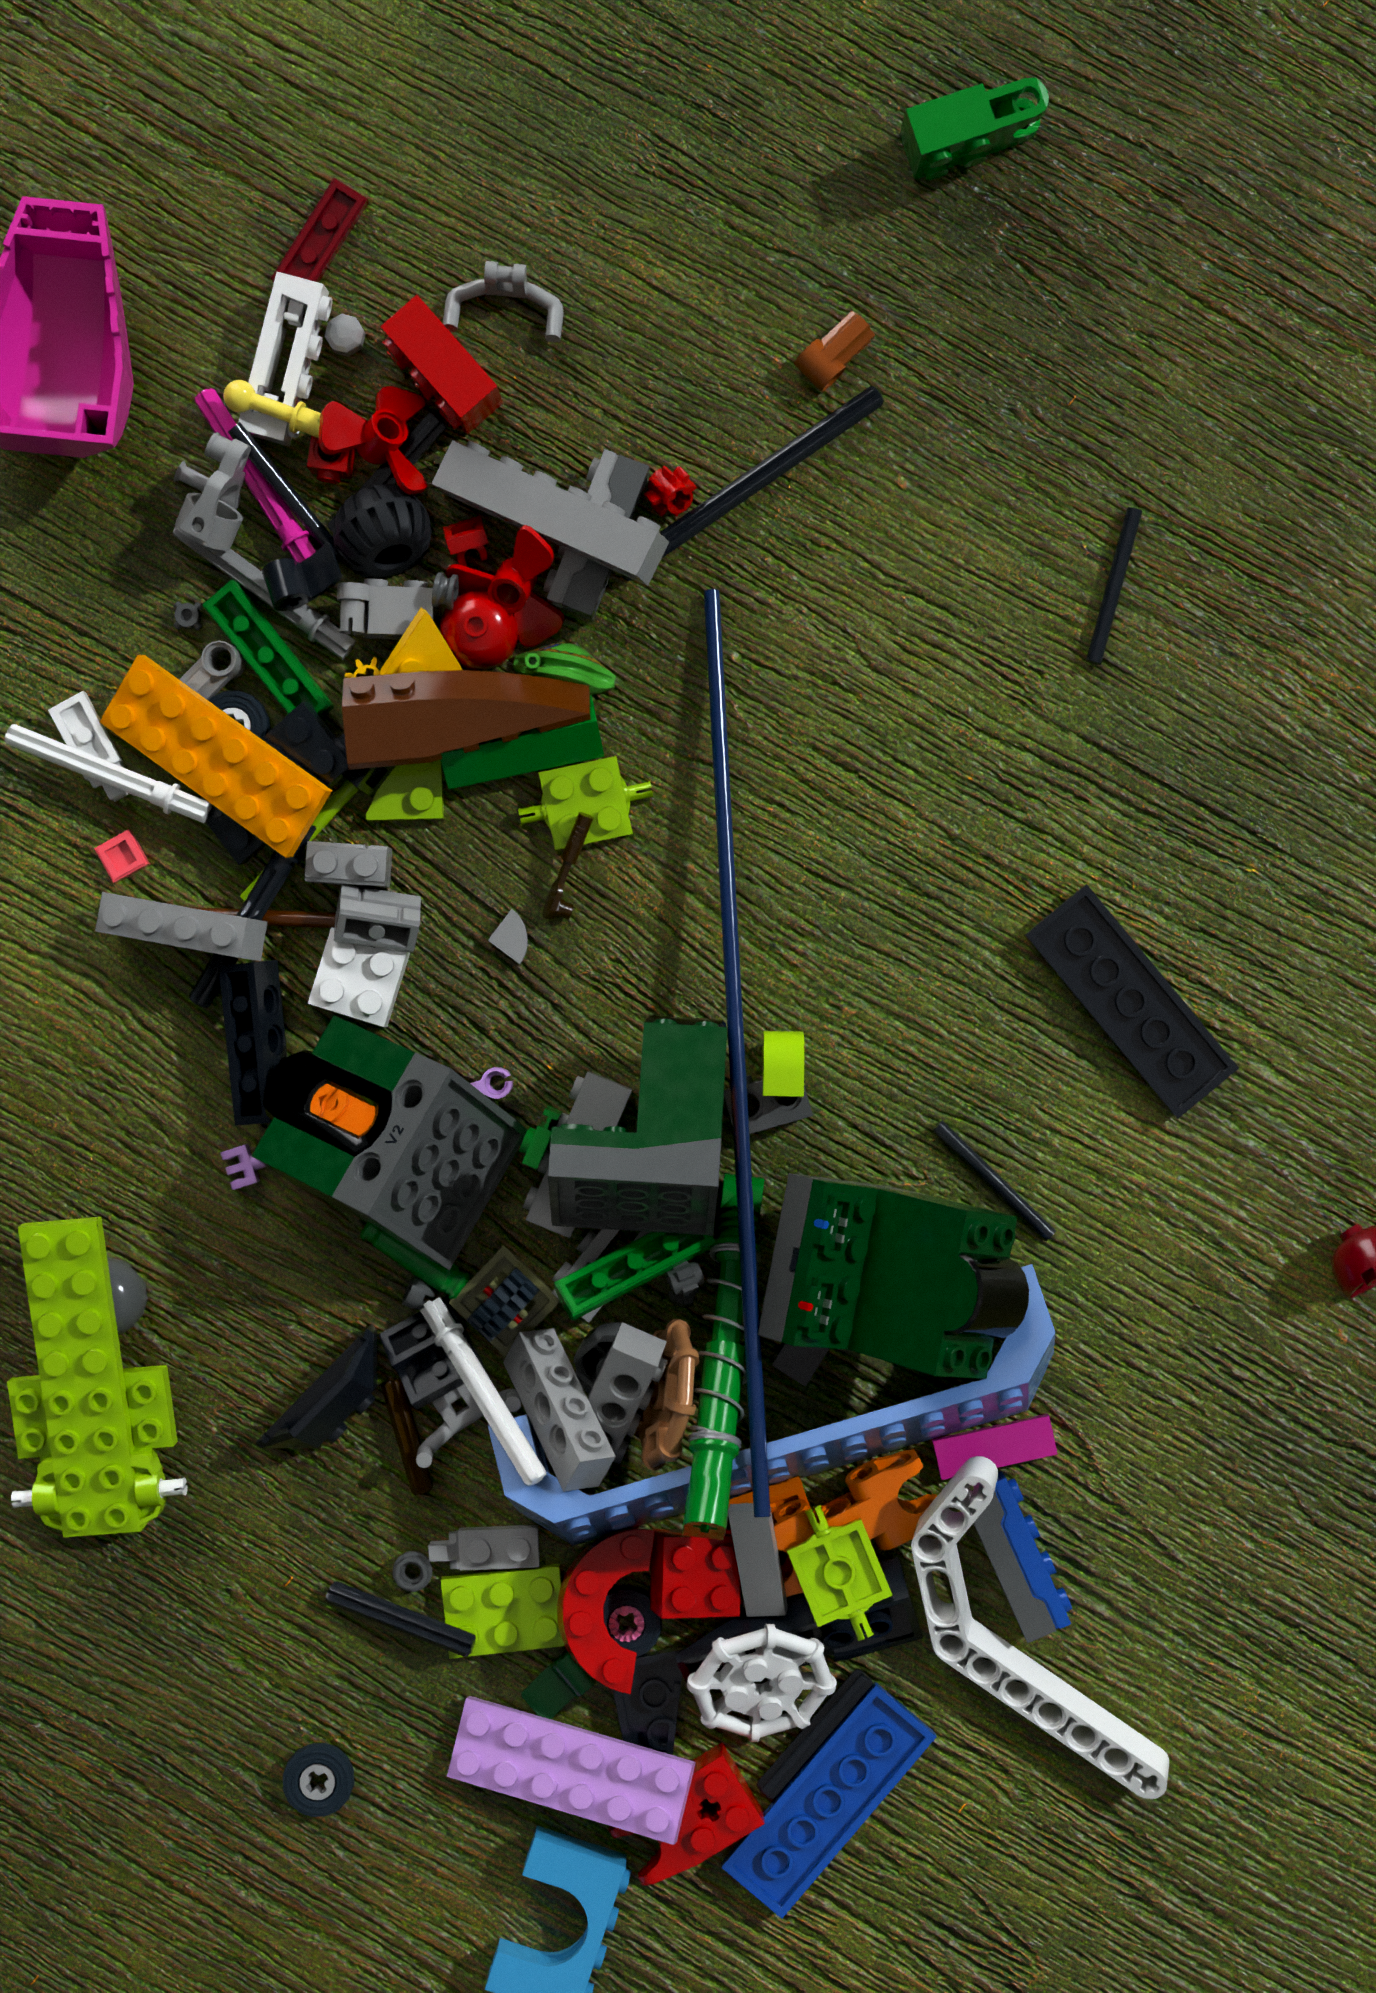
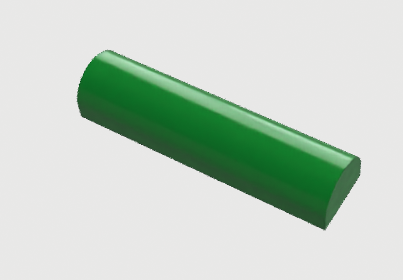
[202,579,334,718]
[554,1232,716,1321]

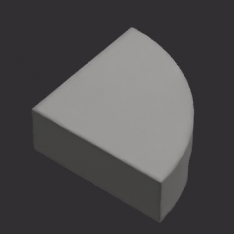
[488,909,528,964]

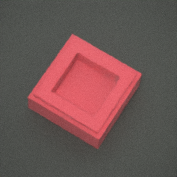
[94,829,151,884]

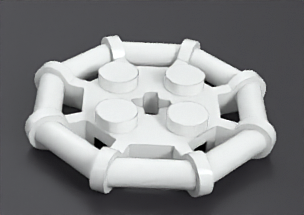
[687,1624,837,1742]

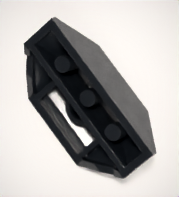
[256,1324,378,1449]

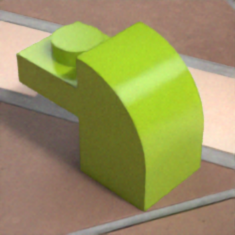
[762,1031,804,1097]

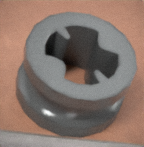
[432,572,459,610]

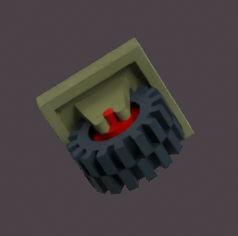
[449,1244,560,1357]

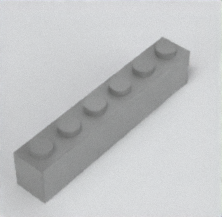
[431,440,669,586]

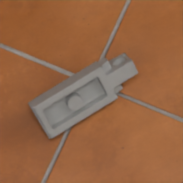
[428,1525,540,1571]

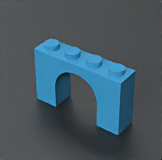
[485,1825,632,1993]

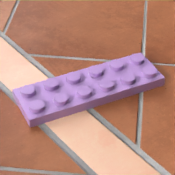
[447,1696,696,1845]

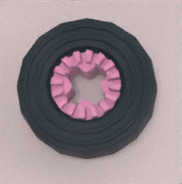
[603,1586,662,1657]

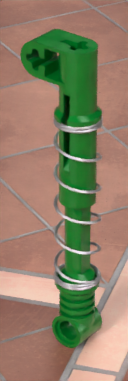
[682,1173,764,1540]

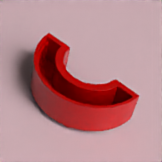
[557,1528,655,1694]

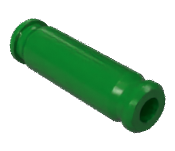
[360,1222,470,1300]

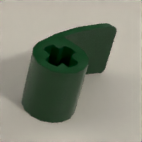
[521,1649,597,1719]

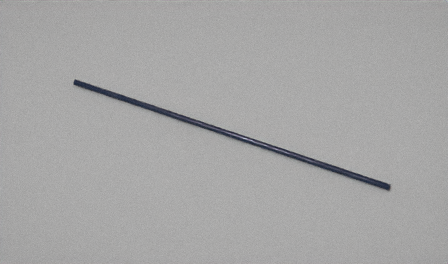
[704,589,771,1517]

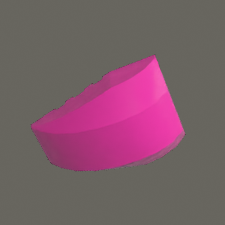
[0,196,134,458]

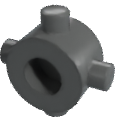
[173,601,203,631]

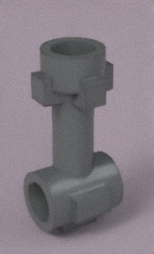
[666,1261,705,1308]

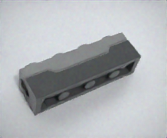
[543,449,650,621]

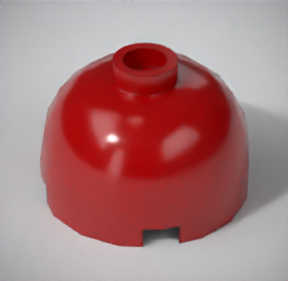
[440,591,519,671]

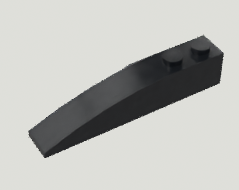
[675,1557,923,1683]

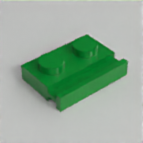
[519,1106,563,1169]

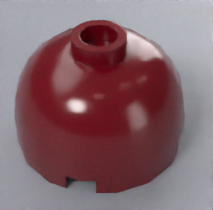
[1331,1224,1376,1298]

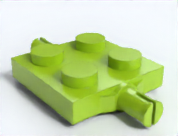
[518,756,653,850]
[786,1505,893,1641]

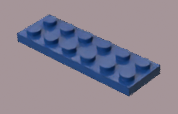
[721,1682,937,1919]

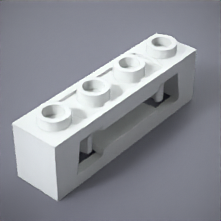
[238,272,332,447]

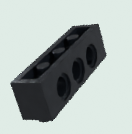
[218,960,294,1126]

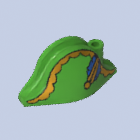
[512,642,616,695]

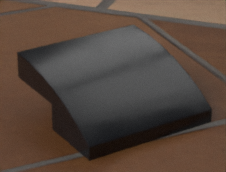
[378,1296,486,1410]

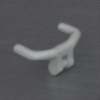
[443,261,564,342]
[416,1384,521,1468]

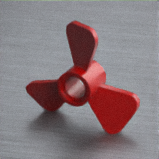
[318,386,427,495]
[446,525,564,647]

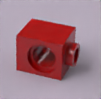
[307,435,356,484]

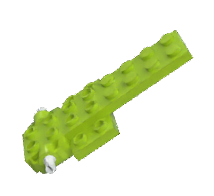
[7,1217,188,1537]

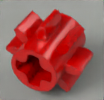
[644,466,697,516]

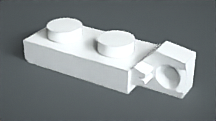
[48,691,129,802]

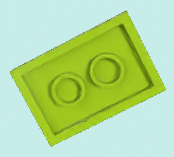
[441,1563,565,1659]

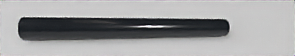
[228,422,338,556]
[1086,507,1143,665]
[932,1120,1056,1242]

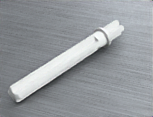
[5,724,212,823]
[420,1297,546,1486]

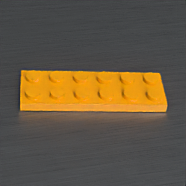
[99,655,333,858]

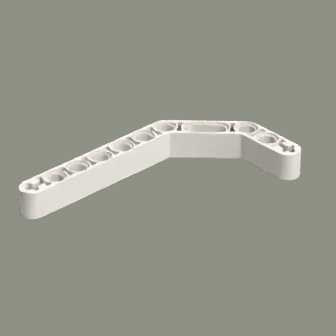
[911,1456,1169,1799]

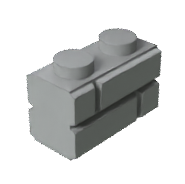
[305,841,392,888]
[334,884,421,953]

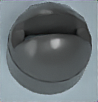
[401,1275,435,1310]

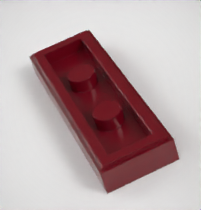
[271,178,369,283]

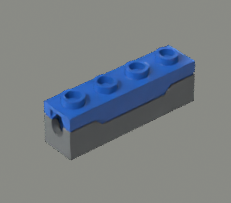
[969,1471,1073,1644]

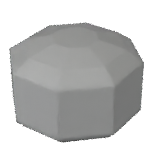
[325,314,366,357]

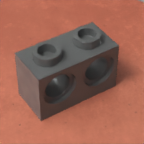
[724,1075,813,1134]

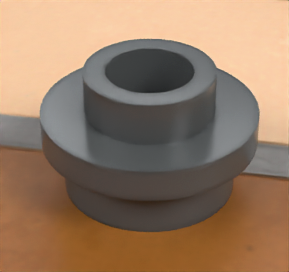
[392,1551,433,1592]

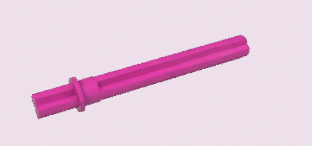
[194,388,316,563]

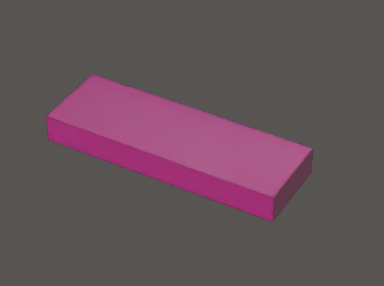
[932,1414,1058,1480]

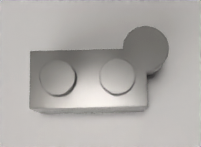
[337,579,437,640]

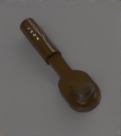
[543,812,594,920]

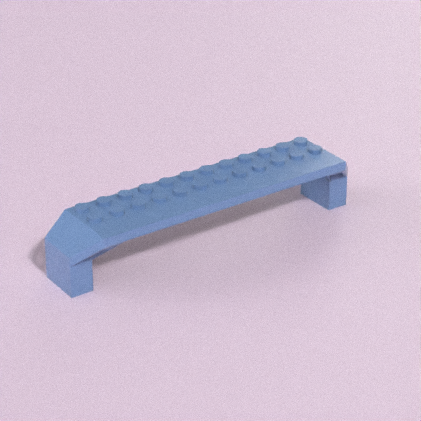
[488,1264,1055,1546]

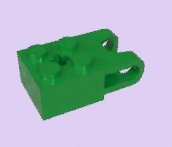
[899,77,1049,180]

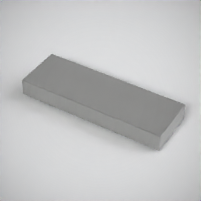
[728,1503,788,1617]

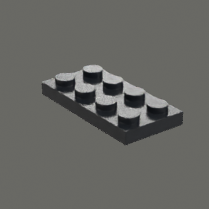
[198,702,350,865]

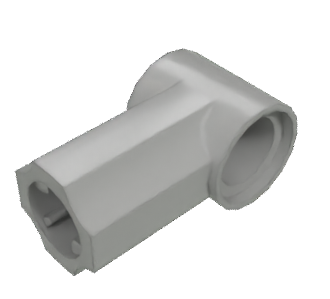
[179,640,246,701]

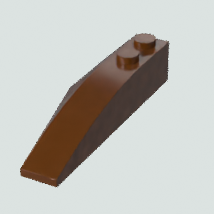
[342,670,591,770]

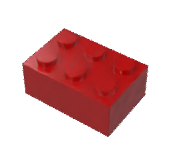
[380,294,503,435]

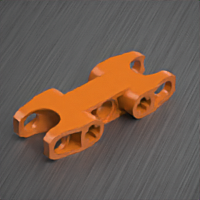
[771,1449,937,1597]

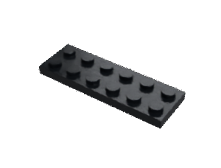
[1024,884,1239,1119]

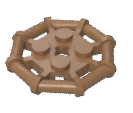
[634,1319,699,1471]

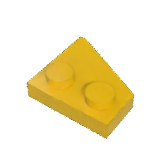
[379,607,463,675]

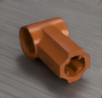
[793,311,875,393]

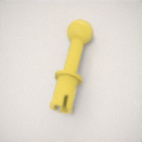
[223,380,321,438]

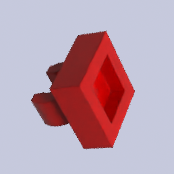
[443,515,488,566]

